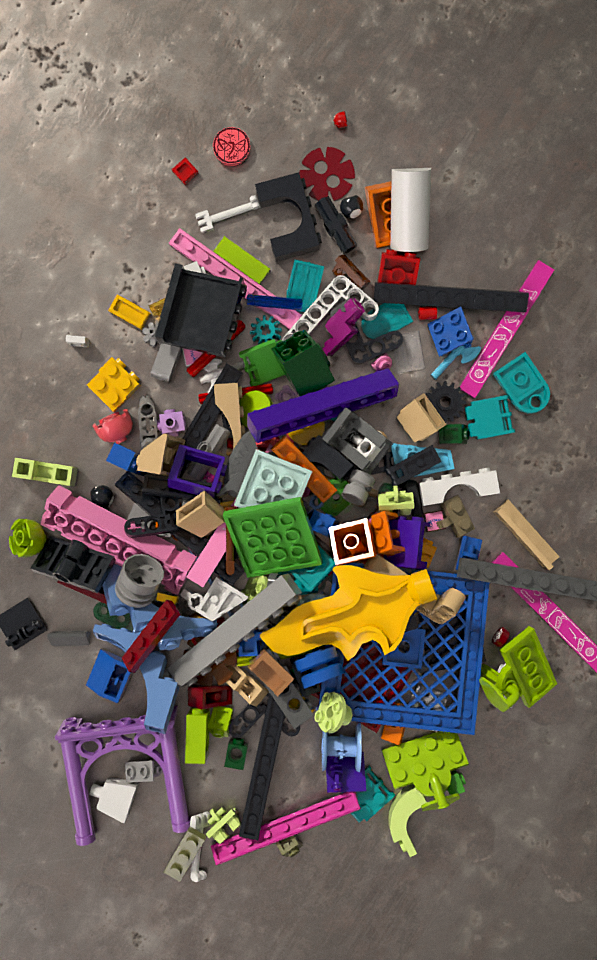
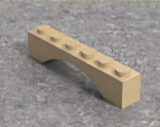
[214,383,245,501]

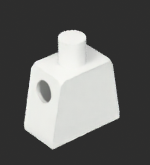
[89,777,139,823]

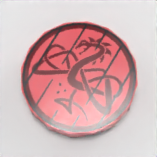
[213,127,251,166]

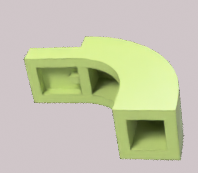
[388,784,427,857]

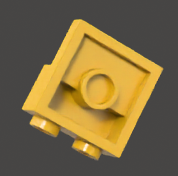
[87,357,141,412]

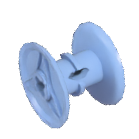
[321,722,362,773]

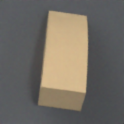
[221,661,269,707]

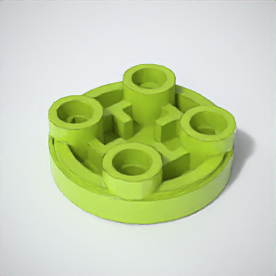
[239,391,273,428]

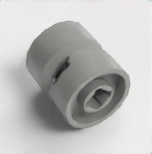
[341,470,375,506]

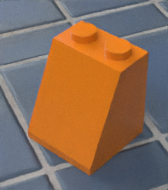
[329,518,378,566]

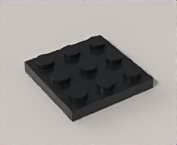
[418,608,486,671]

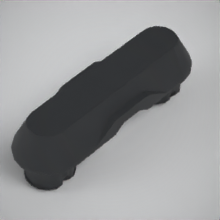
[398,479,426,529]

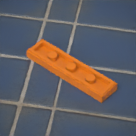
[271,436,337,503]

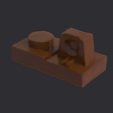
[332,254,371,289]

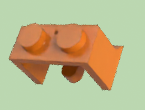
[371,511,405,557]

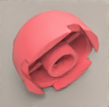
[93,409,133,444]

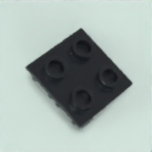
[0,598,47,651]

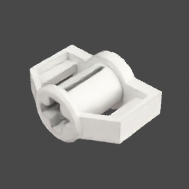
[180,587,205,611]

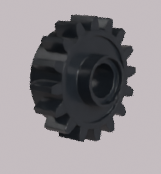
[425,381,466,423]

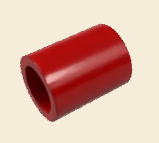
[418,306,437,320]

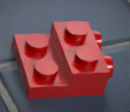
[377,249,420,285]

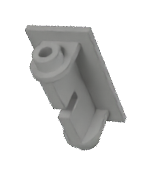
[125,761,163,782]

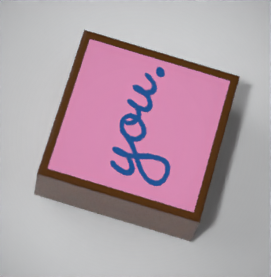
[424,510,446,532]

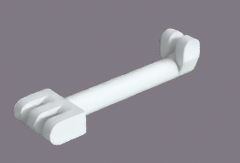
[195,195,261,233]
[190,811,210,882]

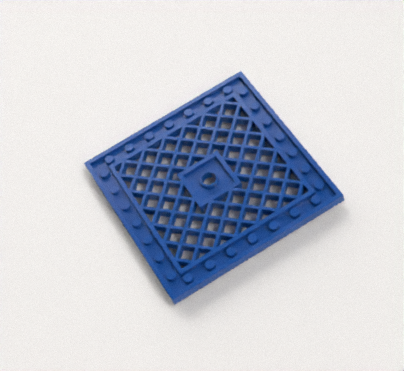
[318,562,490,735]

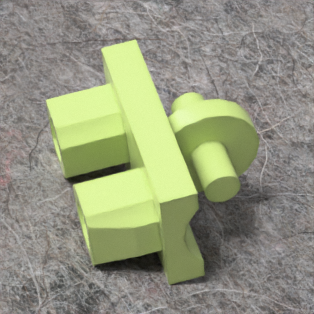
[378,486,414,515]
[206,807,241,844]

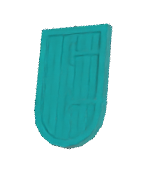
[286,259,324,312]
[361,303,413,340]

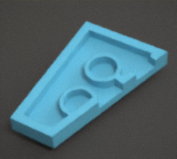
[391,443,455,478]

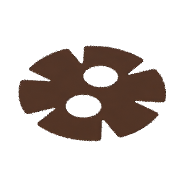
[183,636,237,687]

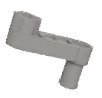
[138,395,158,450]

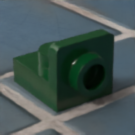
[439,424,470,444]

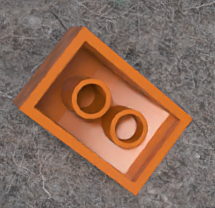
[365,181,392,248]

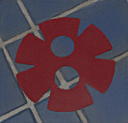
[299,147,355,201]

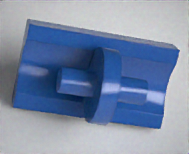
[455,536,482,570]

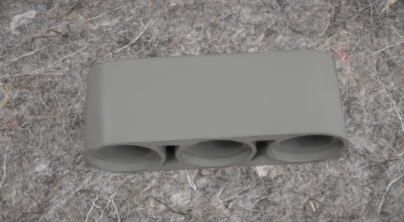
[151,343,182,383]

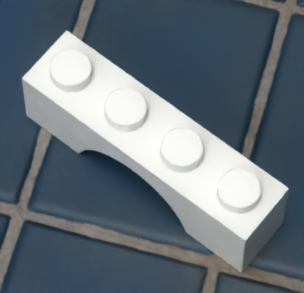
[418,468,500,506]

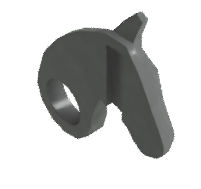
[216,430,287,499]

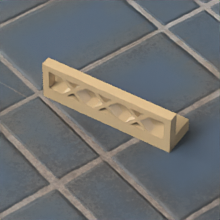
[493,499,559,570]

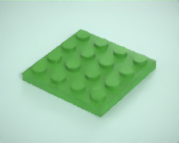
[223,497,323,578]

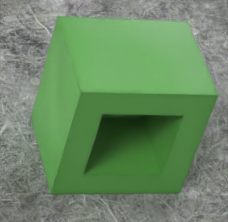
[447,770,466,795]

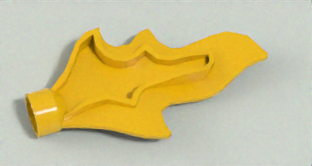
[260,565,438,660]

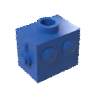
[309,510,340,538]

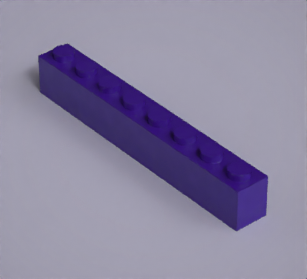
[247,368,399,443]

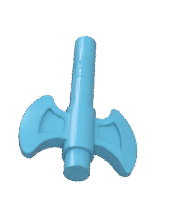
[430,335,481,380]

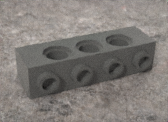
[249,648,314,729]

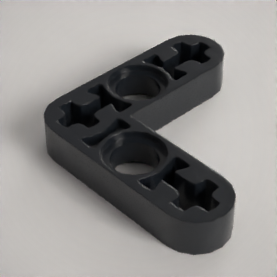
[346,324,404,364]
[124,496,180,538]
[229,692,300,738]

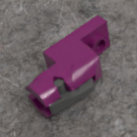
[323,297,365,356]

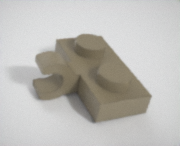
[436,495,475,538]

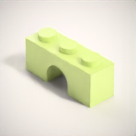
[12,458,78,487]

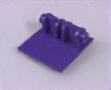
[326,752,366,793]

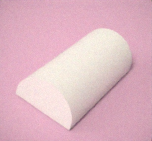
[390,168,431,252]

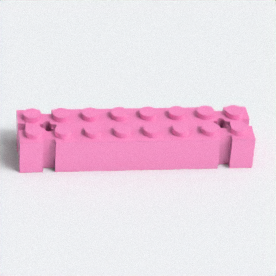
[40,485,197,596]

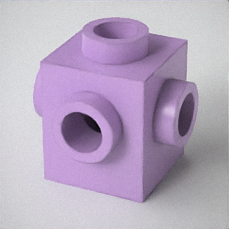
[157,409,187,437]

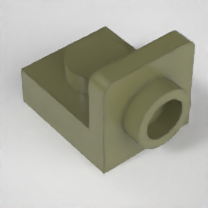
[276,835,303,857]

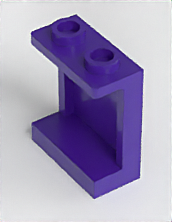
[384,516,430,570]

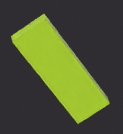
[213,236,271,285]

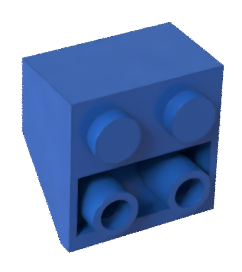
[86,649,132,703]

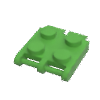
[239,339,285,386]

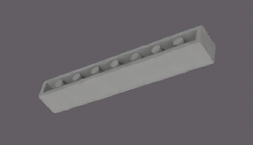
[167,574,302,688]

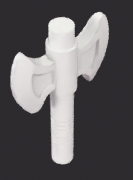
[199,358,250,393]

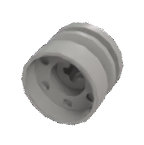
[115,554,164,608]

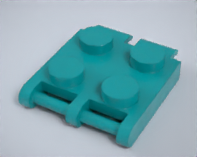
[464,395,515,440]
[341,765,395,823]

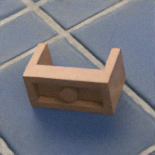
[248,649,294,697]

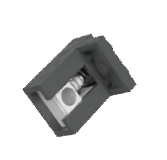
[322,408,394,474]

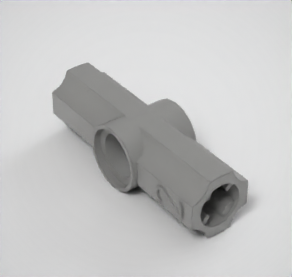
[187,424,231,481]

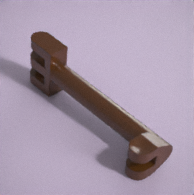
[226,507,239,575]

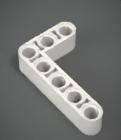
[282,276,379,341]

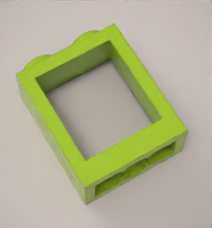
[185,707,210,764]

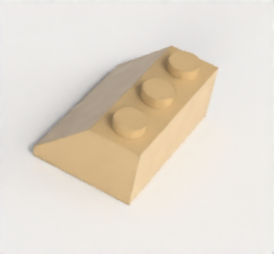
[136,434,185,476]

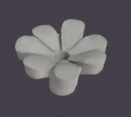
[142,322,161,347]

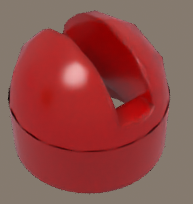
[333,111,348,128]

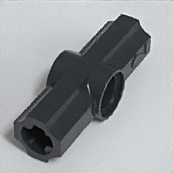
[315,196,357,254]

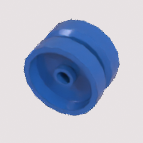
[294,646,345,689]

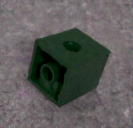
[271,329,335,397]

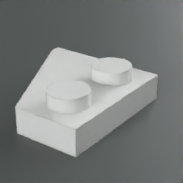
[195,577,248,621]

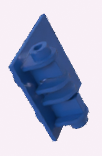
[427,307,474,357]

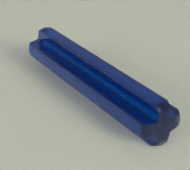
[246,294,303,310]

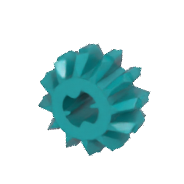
[250,315,282,345]

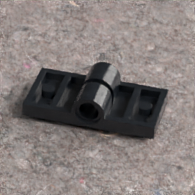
[30,536,116,593]

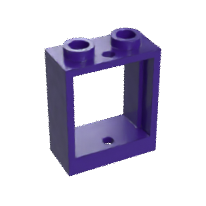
[168,444,227,499]

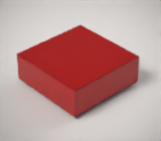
[171,157,198,185]

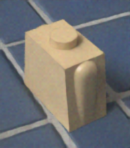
[397,393,447,442]
[176,490,225,538]

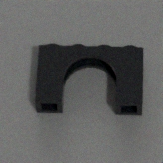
[255,172,322,262]
[301,435,354,518]

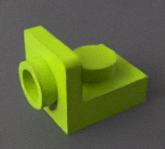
[208,706,234,738]

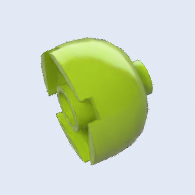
[9,519,46,557]

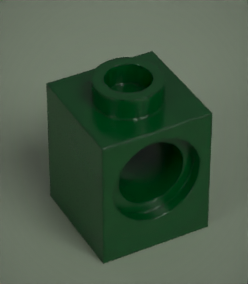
[224,738,249,770]

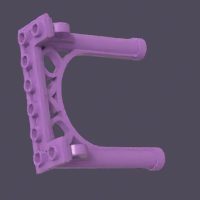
[55,706,191,846]

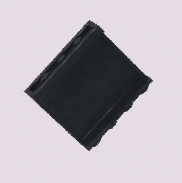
[155,263,247,358]

